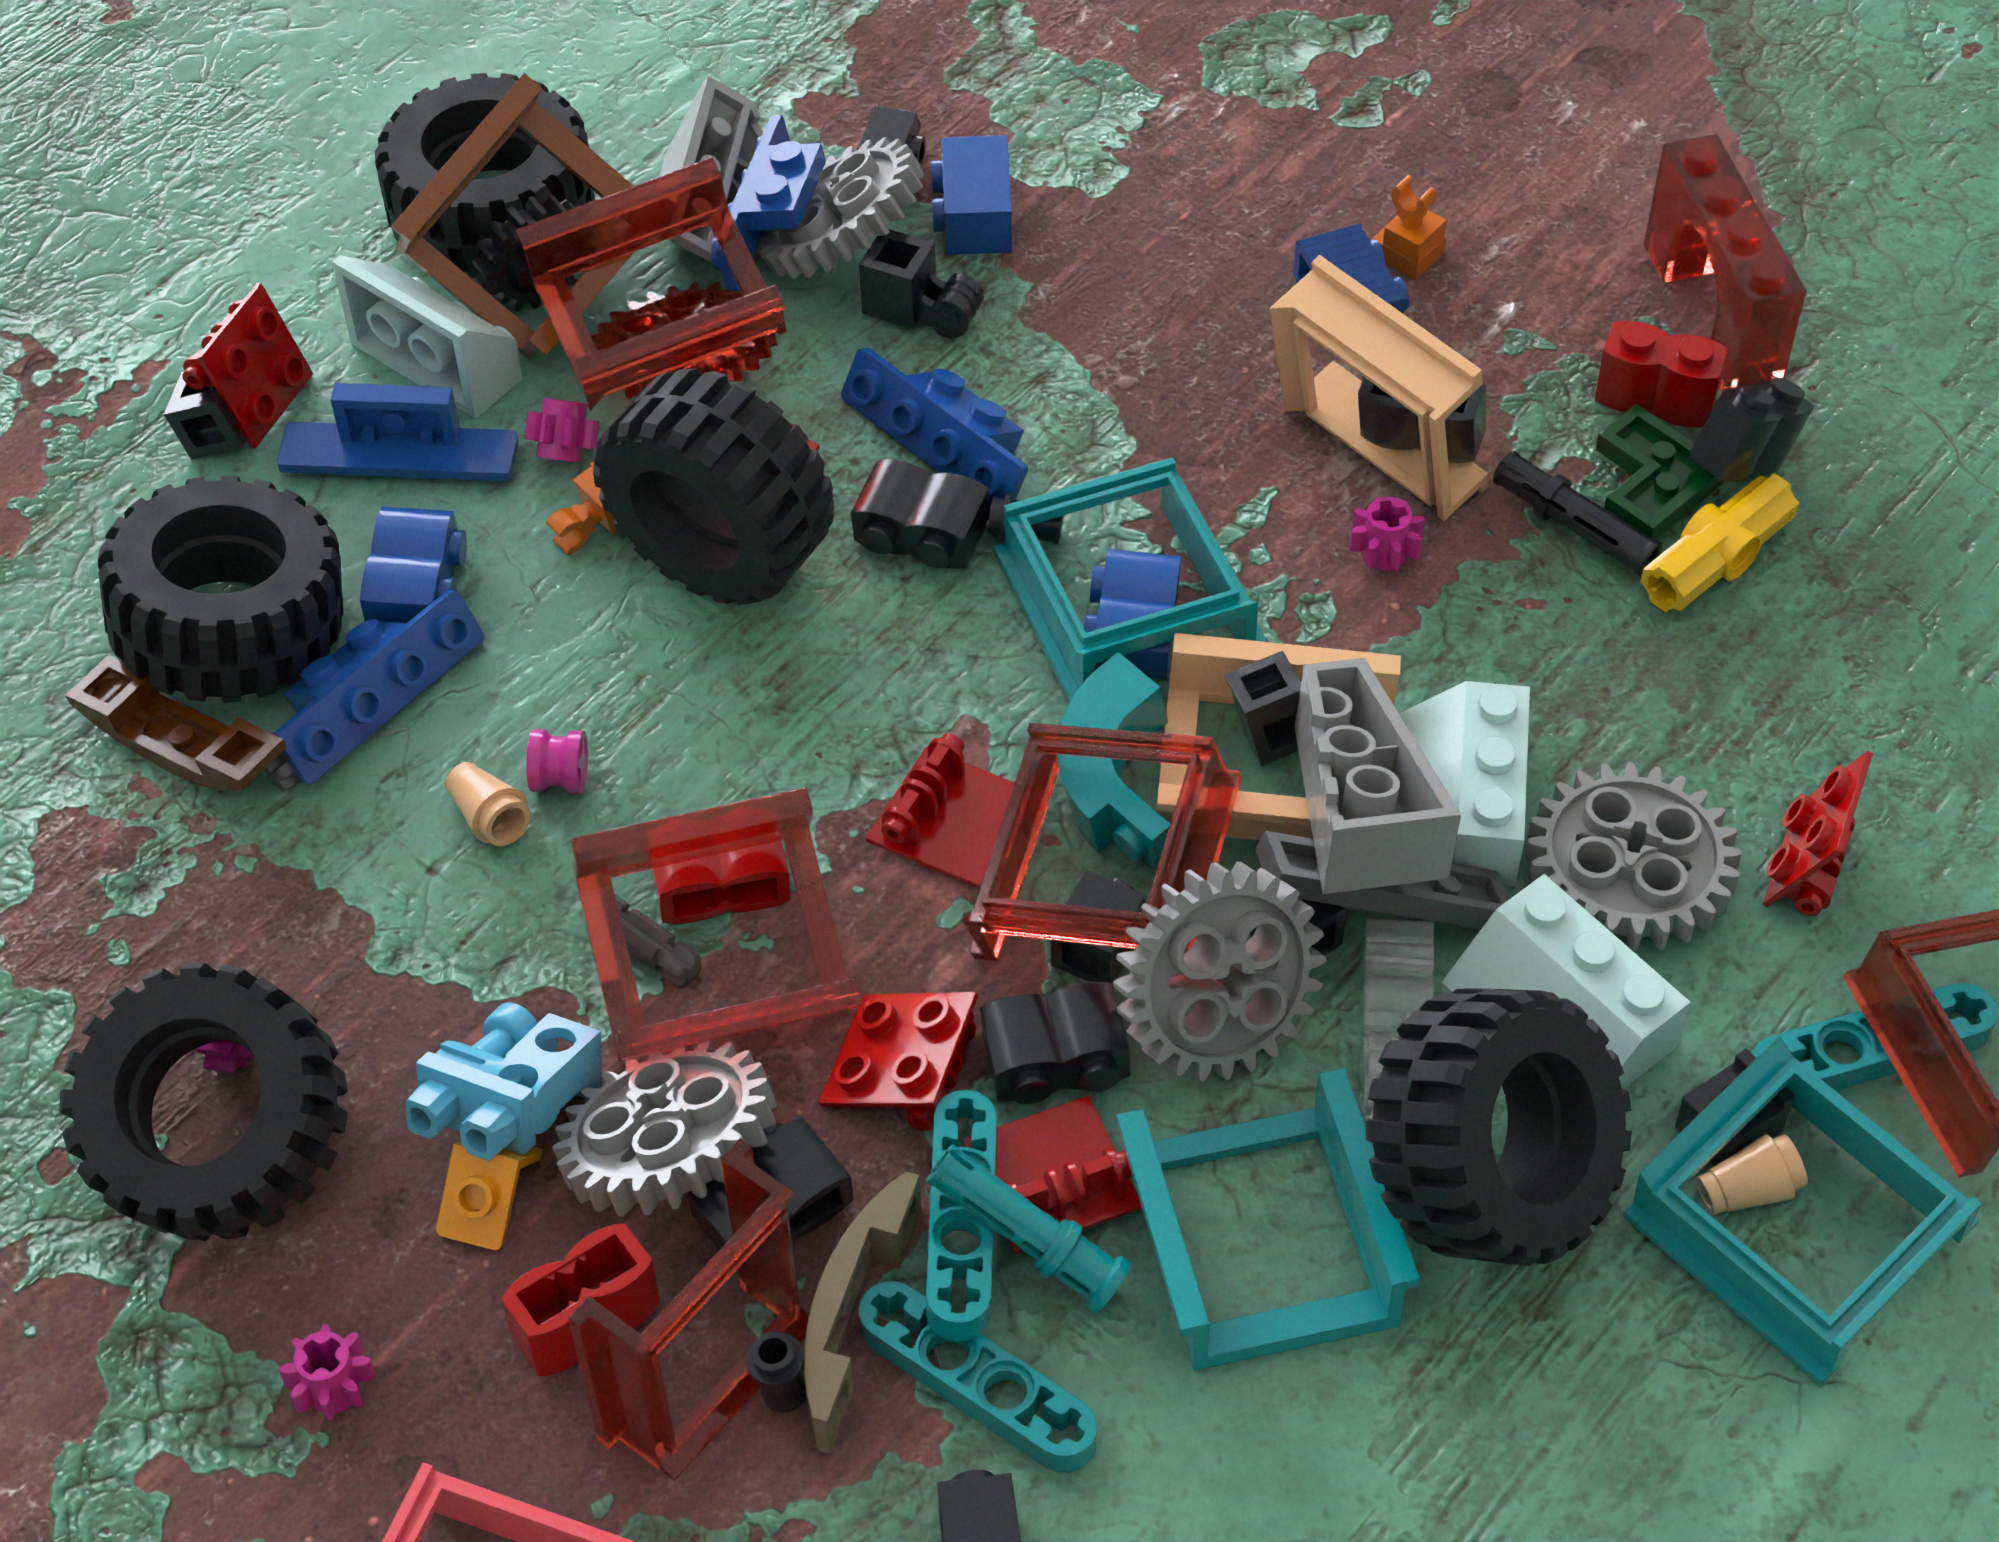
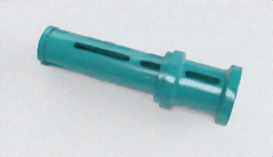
[926,1144,1131,1314]

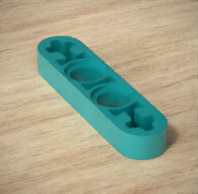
[1752,983,1998,1091]
[926,1090,997,1342]
[858,1281,1097,1472]

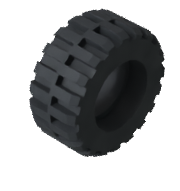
[375,73,595,278]
[593,369,834,605]
[98,475,343,703]
[59,962,348,1241]
[1366,988,1632,1266]

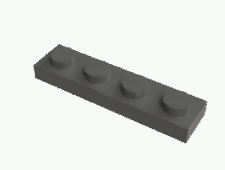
[1255,830,1510,930]

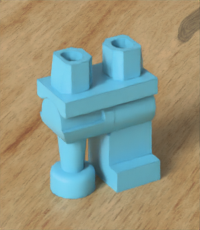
[405,1002,602,1161]

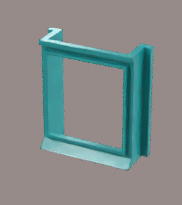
[994,457,1267,702]
[1623,1036,1982,1387]
[1116,1068,1420,1371]

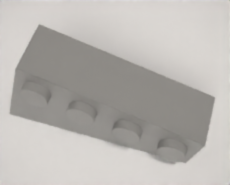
[1295,658,1461,894]

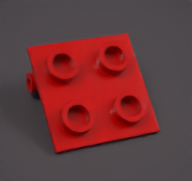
[182,283,314,448]
[865,733,1039,889]
[1763,750,1873,916]
[819,992,978,1131]
[962,1095,1142,1256]

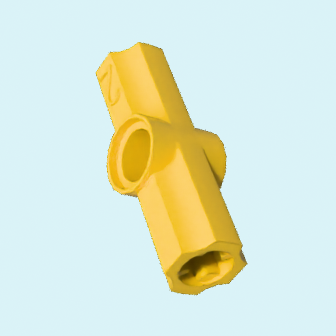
[1640,473,1800,612]

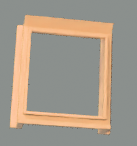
[1269,255,1489,521]
[1156,633,1401,840]

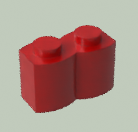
[1594,321,1728,427]
[646,808,791,924]
[501,1223,660,1377]

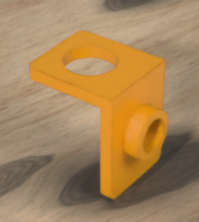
[436,1141,543,1250]

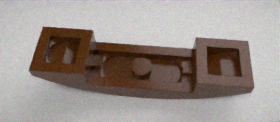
[65,655,287,791]

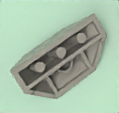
[653,76,763,262]

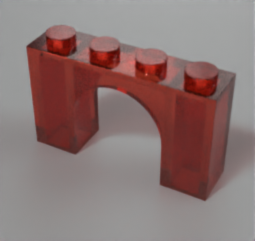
[1644,134,1807,391]

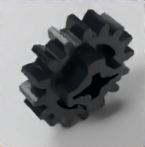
[473,195,594,312]

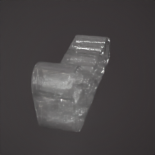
[1359,918,1434,1148]

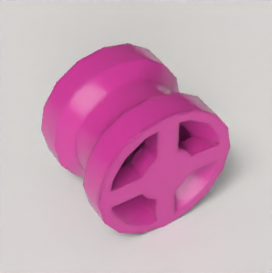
[526,729,588,794]

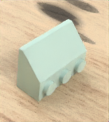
[332,255,523,419]
[1399,681,1530,886]
[1441,874,1691,1089]

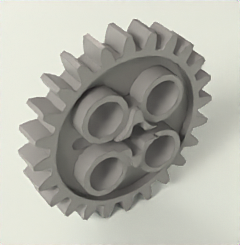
[757,137,924,279]
[1525,762,1742,952]
[1113,862,1326,1081]
[553,1039,777,1216]

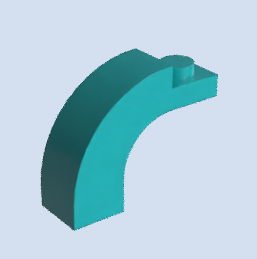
[1057,652,1179,875]

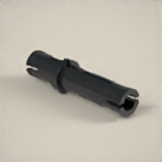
[1492,451,1663,576]

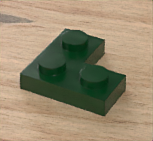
[1595,404,1726,540]

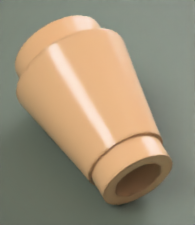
[446,762,531,846]
[1696,1134,1808,1216]

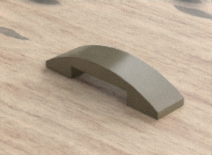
[804,1171,922,1454]

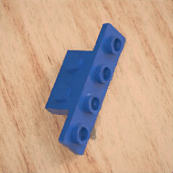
[711,115,826,291]
[841,348,1028,510]
[277,383,519,481]
[273,590,485,784]

